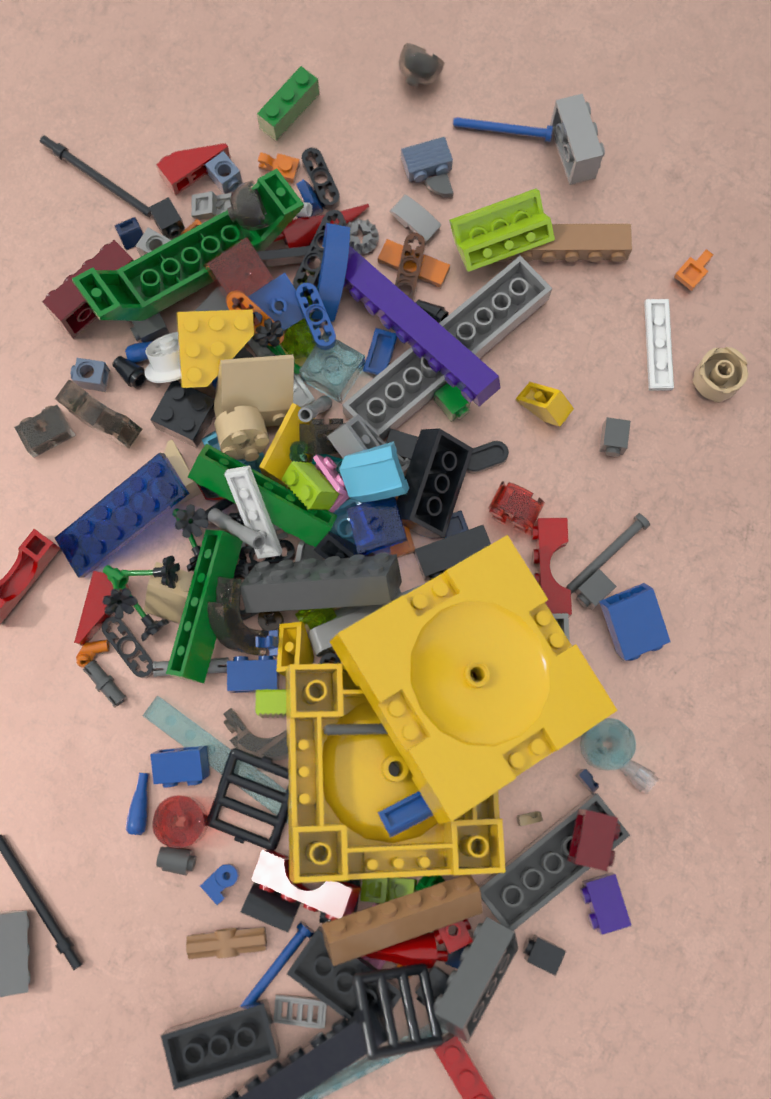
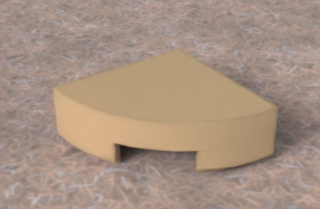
[516,811,543,826]

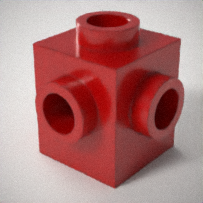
[433,919,473,954]

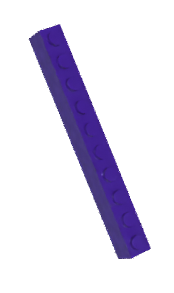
[319,245,501,407]

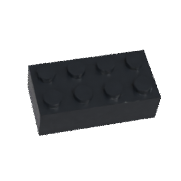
[391,428,473,538]
[287,926,401,1020]
[161,998,281,1090]

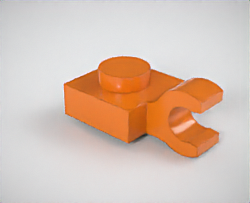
[258,153,300,184]
[674,249,713,291]

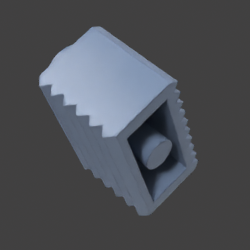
[401,136,453,182]

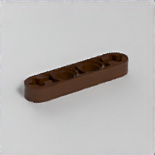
[395,233,426,301]

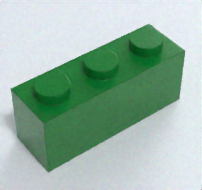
[257,66,320,141]

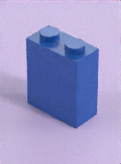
[599,583,671,661]

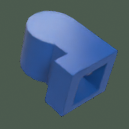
[200,864,240,905]

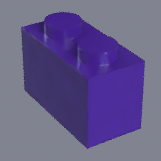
[580,873,632,935]

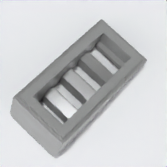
[273,994,327,1029]

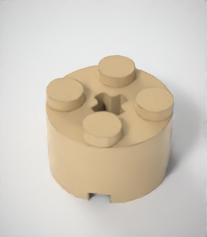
[693,347,749,403]
[214,406,269,462]

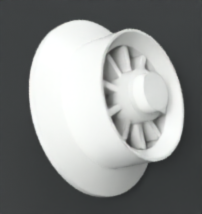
[145,332,181,383]

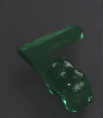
[289,440,308,463]

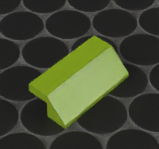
[449,188,555,272]

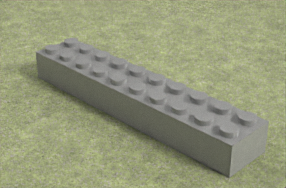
[342,256,552,440]

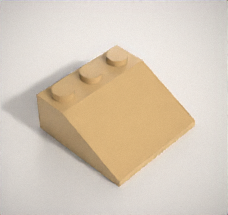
[214,355,294,427]

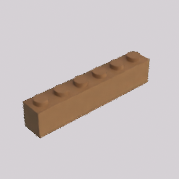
[497,224,632,262]
[321,874,483,966]

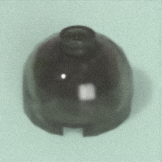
[399,43,445,88]
[227,180,270,231]

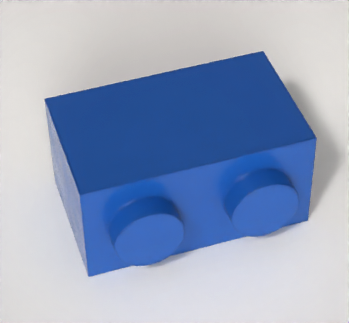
[227,656,279,693]
[150,745,210,788]

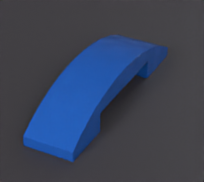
[310,223,350,322]

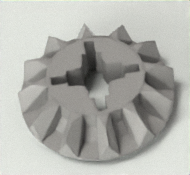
[347,218,379,254]

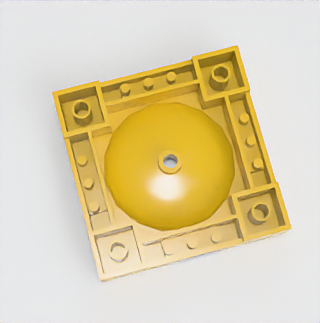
[329,535,618,824]
[286,664,505,883]

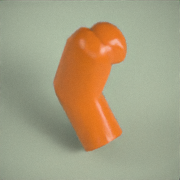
[76,639,110,668]

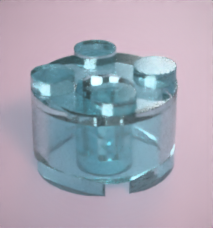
[580,718,636,771]

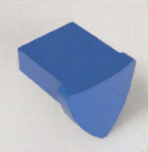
[296,179,324,218]

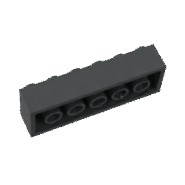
[240,553,402,613]
[478,793,630,931]

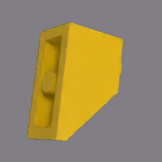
[516,381,574,427]
[276,622,314,677]

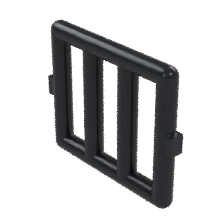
[206,748,289,851]
[352,963,444,1060]

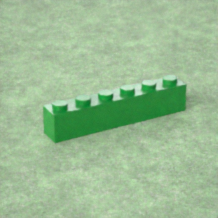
[188,444,337,547]
[166,529,243,684]

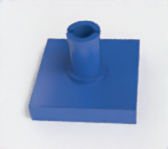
[248,273,306,331]

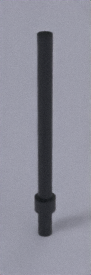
[40,135,151,217]
[0,834,83,970]

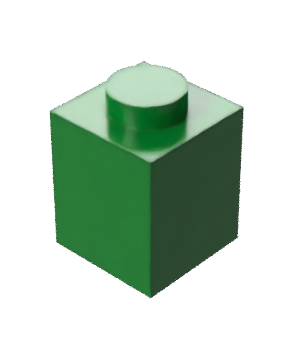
[434,383,471,422]

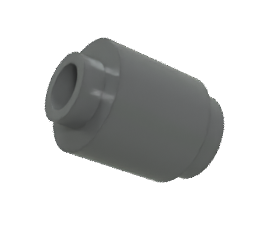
[156,845,196,876]

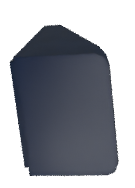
[115,217,143,250]

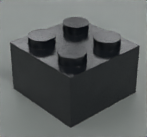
[150,380,215,448]

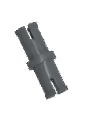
[83,660,127,708]

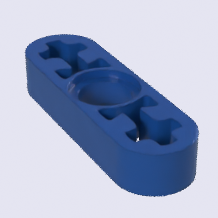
[296,283,336,350]

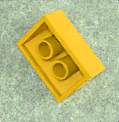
[259,403,323,489]

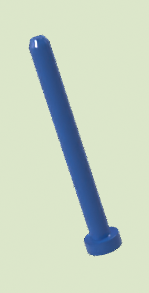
[453,117,553,142]
[239,921,314,1007]

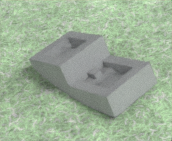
[191,191,241,219]
[389,194,441,242]

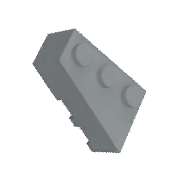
[327,414,411,472]

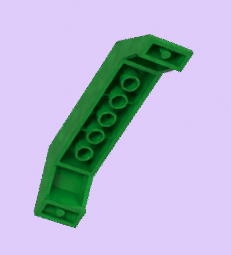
[72,168,304,321]

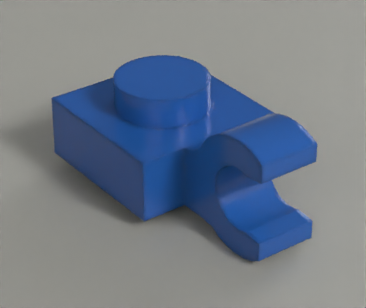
[256,630,279,657]

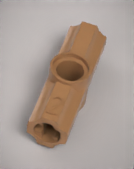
[186,927,267,959]

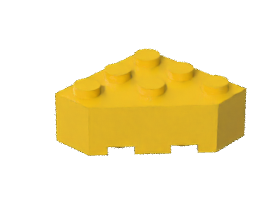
[176,309,254,388]

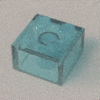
[299,332,365,403]

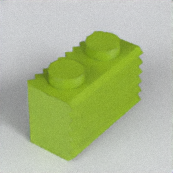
[282,461,339,510]
[255,689,286,718]

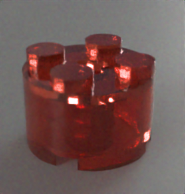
[488,481,545,534]
[152,796,208,848]

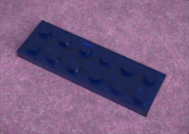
[55,453,190,578]

